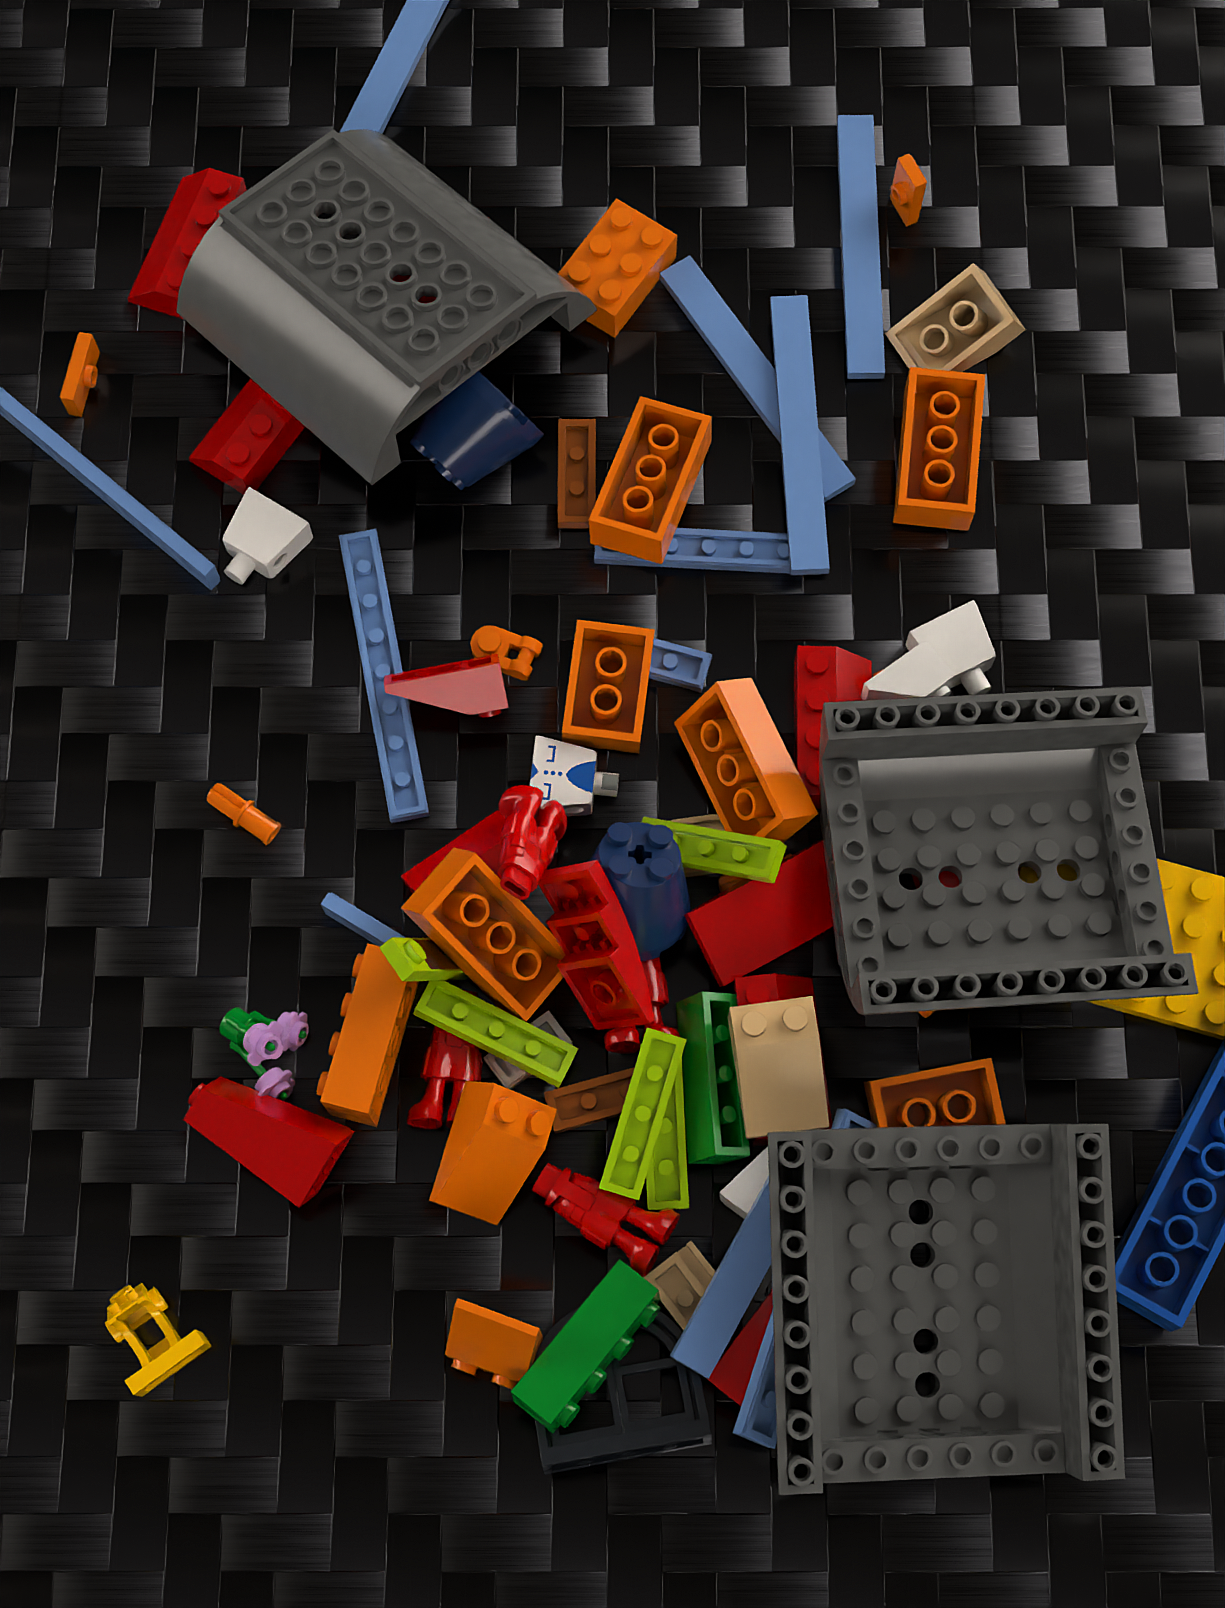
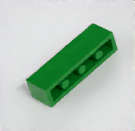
[676,992,750,1165]
[511,1259,661,1433]

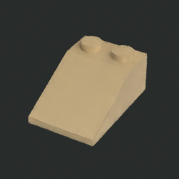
[885,263,1026,372]
[727,996,829,1139]

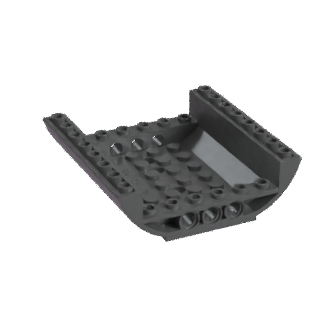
[177,129,597,485]
[819,687,1198,1015]
[767,1124,1125,1495]

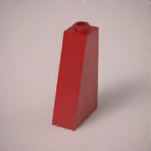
[183,1076,354,1208]

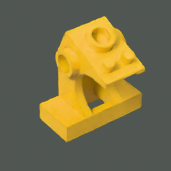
[105,1283,212,1397]

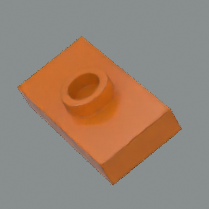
[890,154,927,227]
[60,332,100,417]

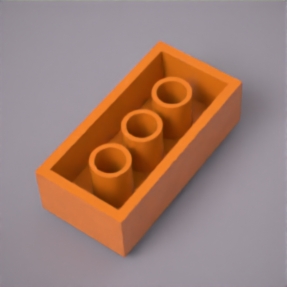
[893,367,985,531]
[589,396,712,564]
[674,678,818,843]
[401,847,565,1022]
[317,943,419,1127]

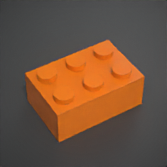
[558,198,677,338]
[562,620,655,754]
[864,1058,1006,1127]

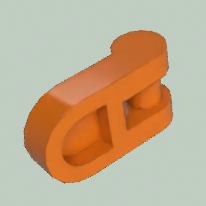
[470,625,543,681]

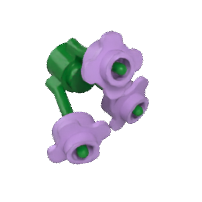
[220,1007,309,1101]

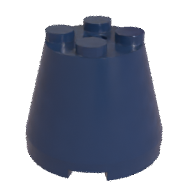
[409,371,544,490]
[588,822,690,961]

